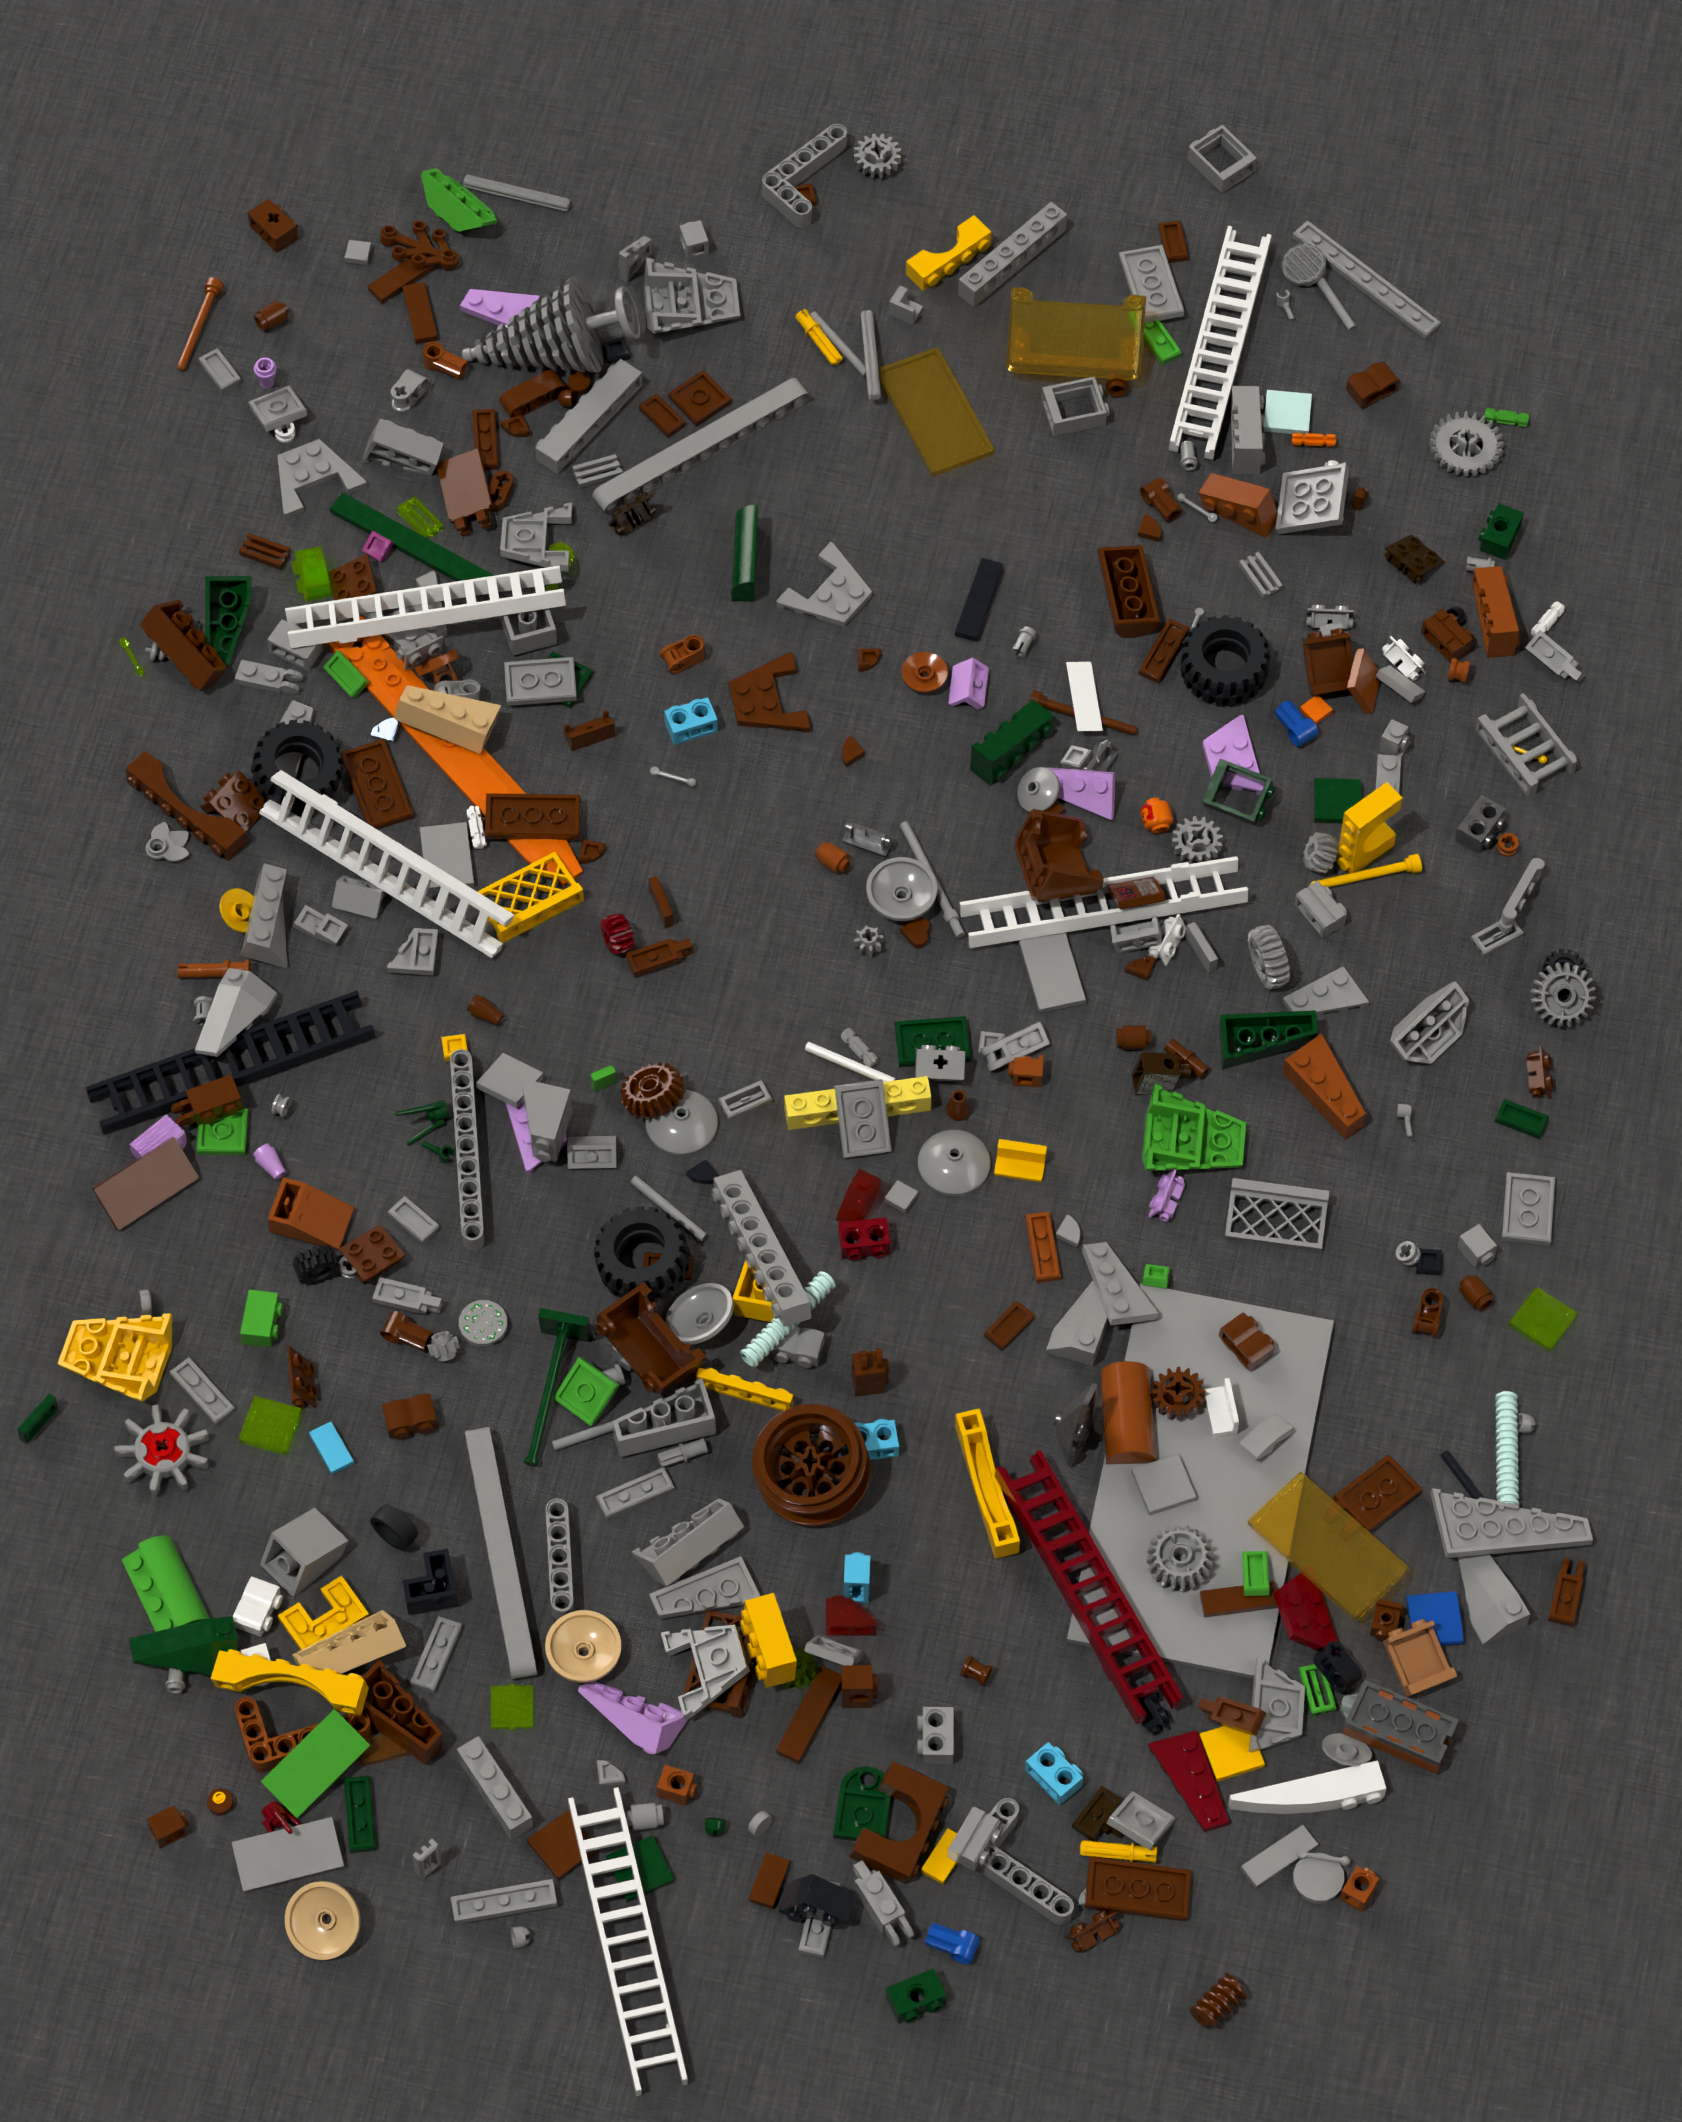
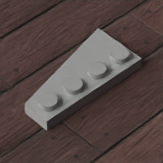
[251,700,314,779]
[1082,1242,1159,1325]
[649,1556,760,1619]

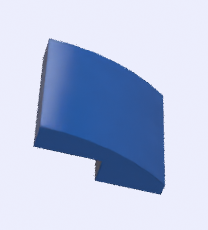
[1406,1591,1463,1646]

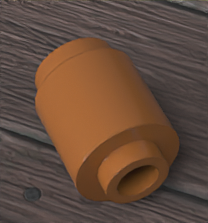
[815,842,851,874]

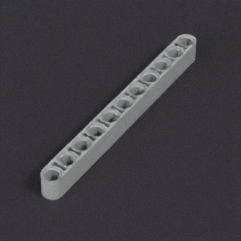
[592,378,810,514]
[465,1427,537,1680]

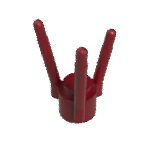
[261,1801,301,1834]

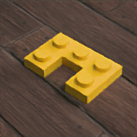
[278,1575,369,1650]

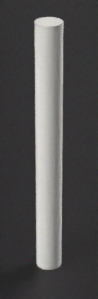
[805,1042,896,1082]

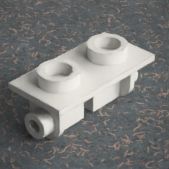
[1382,636,1426,681]
[1148,914,1187,966]

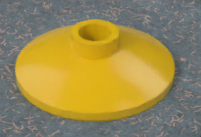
[219,888,254,933]

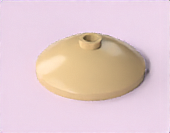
[545,1610,621,1683]
[285,1881,361,1960]

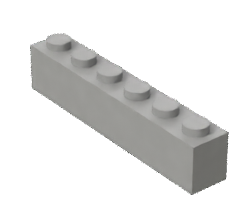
[535,359,642,474]

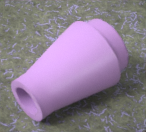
[254,358,276,389]
[253,1143,286,1180]

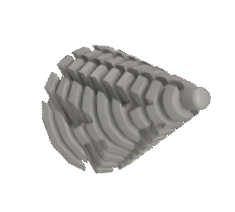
[462,276,640,373]

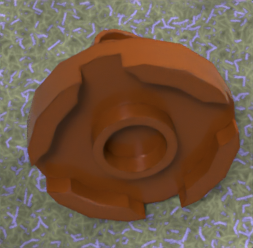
[414,648,460,691]

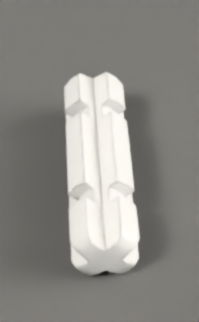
[1531,601,1565,637]
[467,806,487,849]

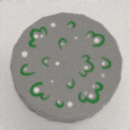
[459,1300,508,1347]

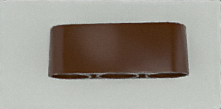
[499,370,567,418]

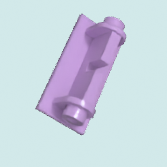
[1148,1169,1185,1222]

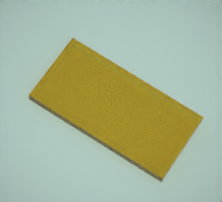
[878,347,994,477]
[1248,1471,1409,1621]

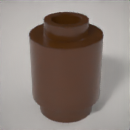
[254,300,289,331]
[1116,1025,1151,1050]
[1459,1275,1494,1312]

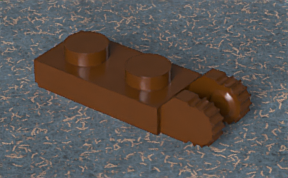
[1548,1557,1585,1627]

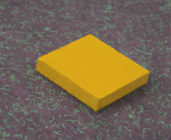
[1199,1726,1265,1782]

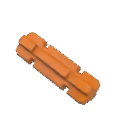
[1291,433,1336,446]

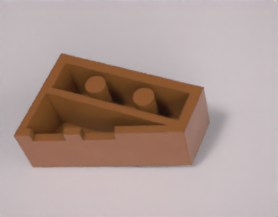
[1198,473,1278,539]

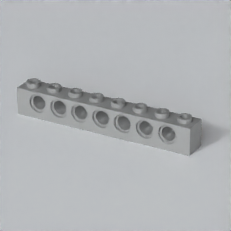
[711,1170,811,1327]

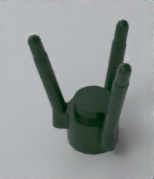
[395,1100,449,1145]

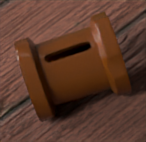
[960,1655,993,1686]

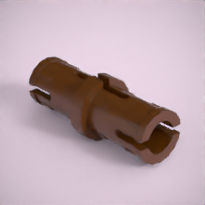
[1164,1038,1210,1079]

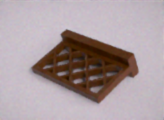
[683,1610,757,1718]

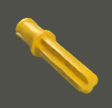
[795,309,842,366]
[1080,1840,1157,1863]

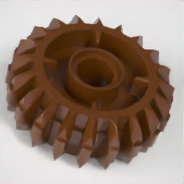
[620,1061,685,1121]

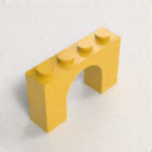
[1336,782,1403,873]

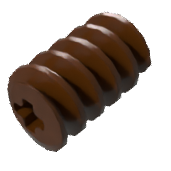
[1190,1973,1247,2028]

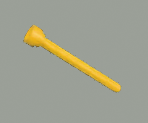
[1310,853,1422,888]

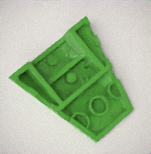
[1142,1083,1246,1171]

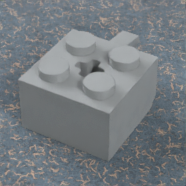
[500,589,557,655]

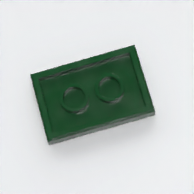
[894,1016,971,1067]

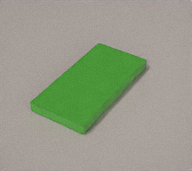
[261,1709,370,1818]

